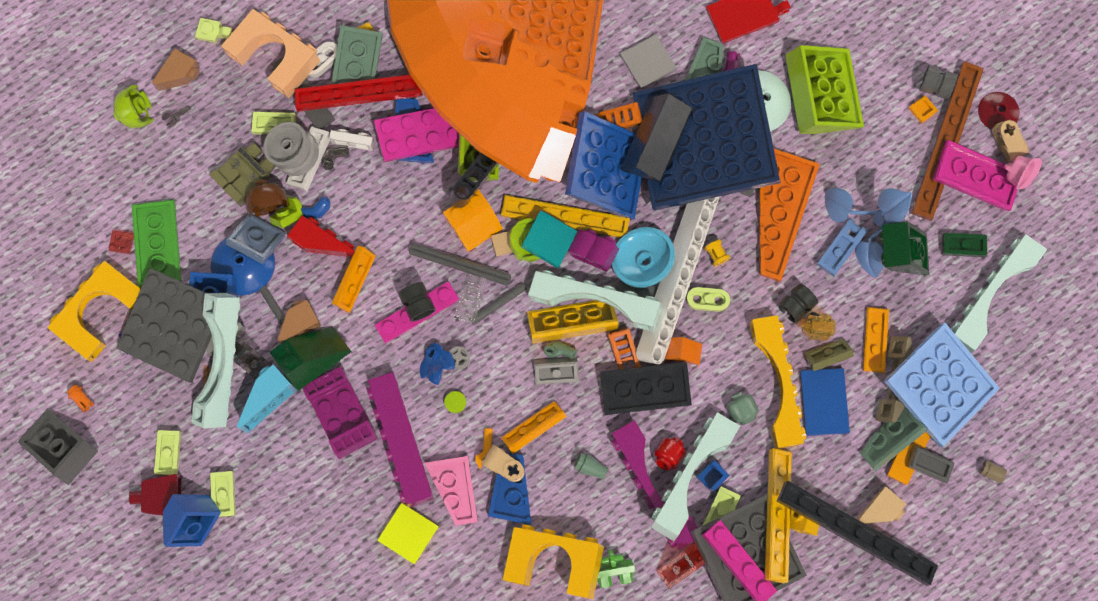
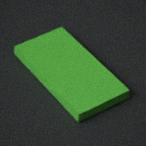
[132,200,182,288]

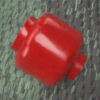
[654,437,686,471]

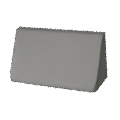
[534,357,579,385]

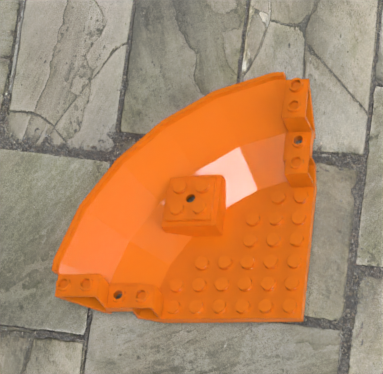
[387,0,603,183]

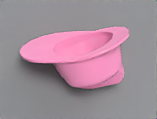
[1004,156,1042,190]

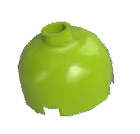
[113,85,154,128]

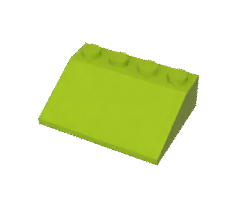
[785,45,864,134]

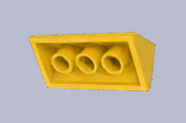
[527,300,619,344]

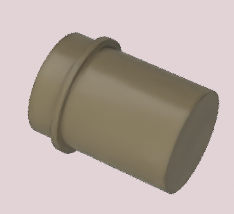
[979,460,1007,483]

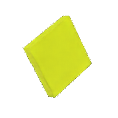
[377,503,439,564]

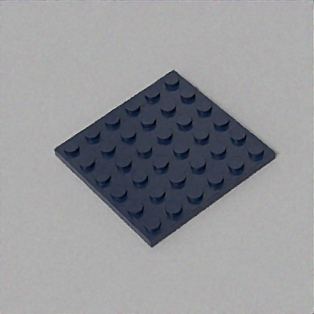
[633,64,781,211]

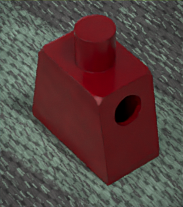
[129,474,182,516]

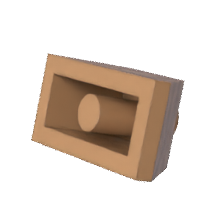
[151,49,200,91]
[278,300,321,343]

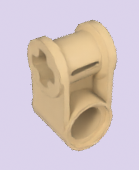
[992,120,1029,163]
[481,445,525,482]

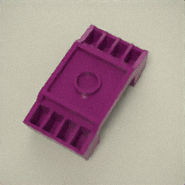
[302,366,378,459]

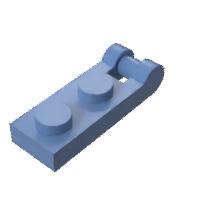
[816,218,868,277]

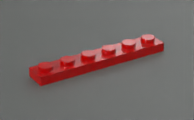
[295,75,423,112]

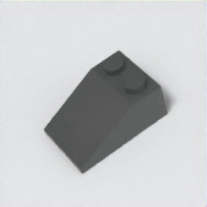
[18,409,98,485]

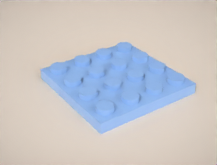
[884,323,1000,447]

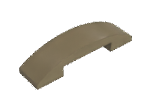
[876,336,913,423]

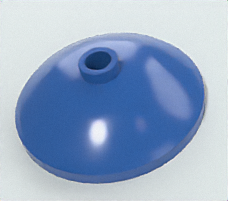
[211,237,275,296]

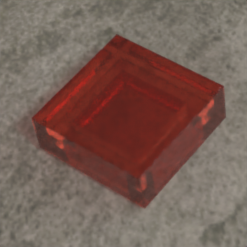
[108,230,134,255]

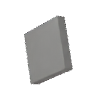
[620,34,677,90]

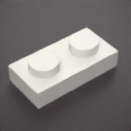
[329,129,374,151]

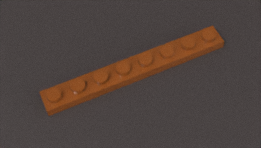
[911,61,984,221]

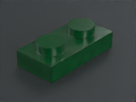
[942,233,987,258]

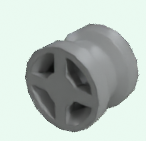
[449,346,470,370]

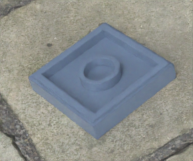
[226,215,286,264]

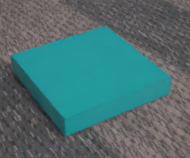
[521,210,577,268]

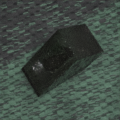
[233,336,272,379]

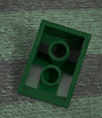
[880,222,930,275]
[270,326,352,391]

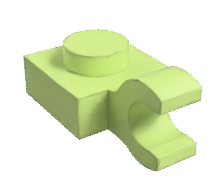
[195,18,233,43]

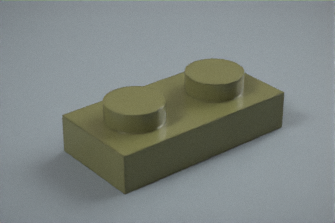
[804,338,854,371]

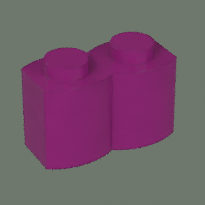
[567,229,619,272]

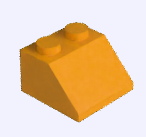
[443,190,503,252]

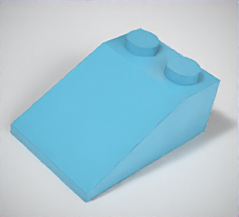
[237,365,297,434]

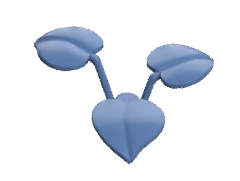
[825,188,912,278]

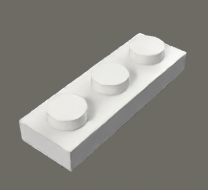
[286,127,330,191]

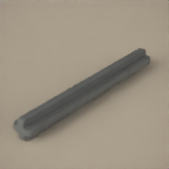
[409,243,511,286]

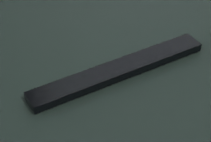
[776,481,938,586]

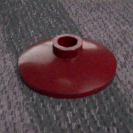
[978,92,1020,131]

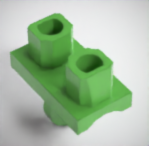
[598,549,635,588]

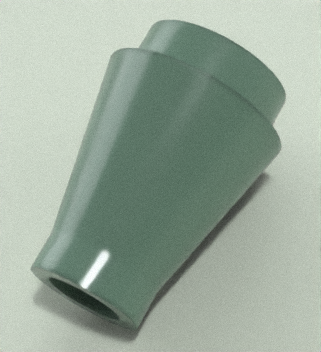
[574,453,608,480]

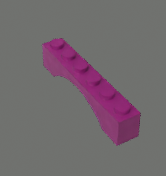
[610,420,698,550]

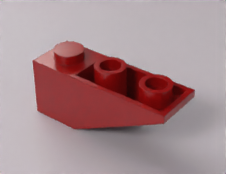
[287,216,355,257]

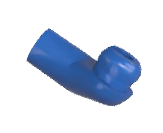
[301,197,331,218]

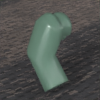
[544,342,577,359]

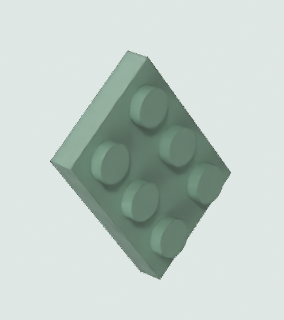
[332,25,383,84]

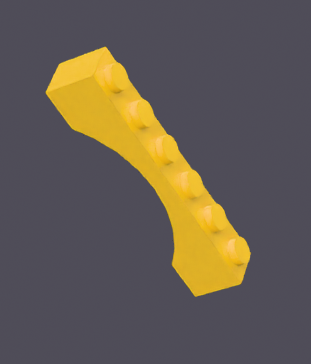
[750,315,806,449]

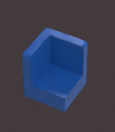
[696,460,730,493]

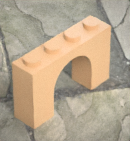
[221,9,320,99]

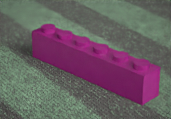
[366,372,434,508]

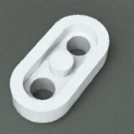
[308,42,337,78]

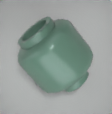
[727,391,759,425]

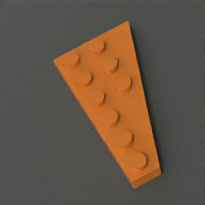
[759,149,820,282]

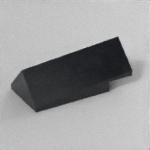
[621,94,693,183]

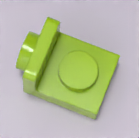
[269,195,304,228]

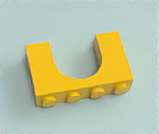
[47,261,141,362]
[503,524,604,599]

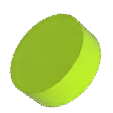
[444,391,466,414]

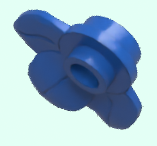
[420,343,455,385]

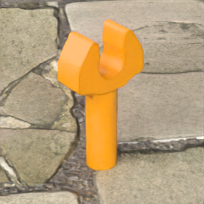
[475,428,493,469]

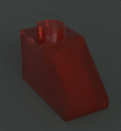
[656,543,705,589]

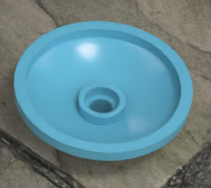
[612,227,675,287]

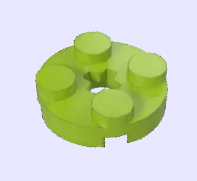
[508,218,540,262]

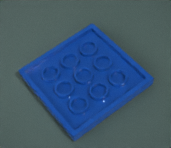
[565,111,642,220]

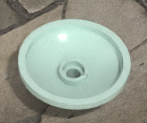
[758,70,791,131]

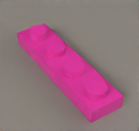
[375,281,460,344]
[702,520,777,601]

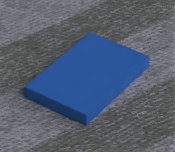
[800,368,850,436]

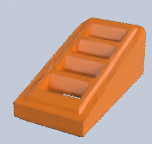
[595,102,642,129]
[607,327,641,369]

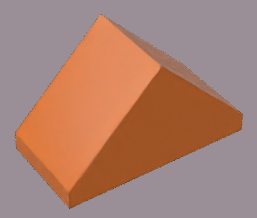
[664,337,702,365]

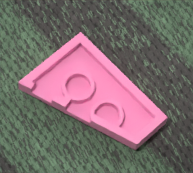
[424,456,478,526]

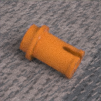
[67,384,94,413]

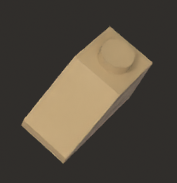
[857,487,906,524]

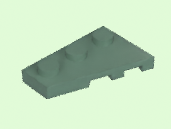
[686,37,723,80]
[860,407,927,472]

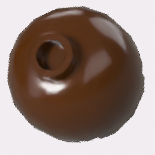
[245,180,290,217]

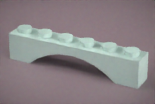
[951,234,1047,353]
[528,270,662,332]
[192,293,240,429]
[651,412,740,541]

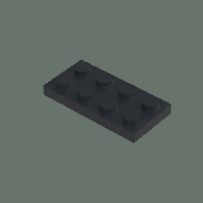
[600,362,692,415]

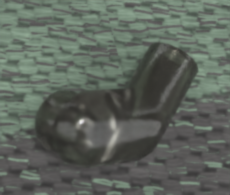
[321,146,349,170]

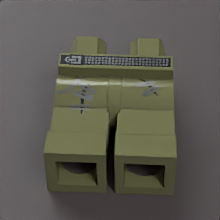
[209,143,276,207]

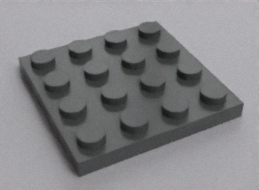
[116,268,212,383]
[690,494,807,601]

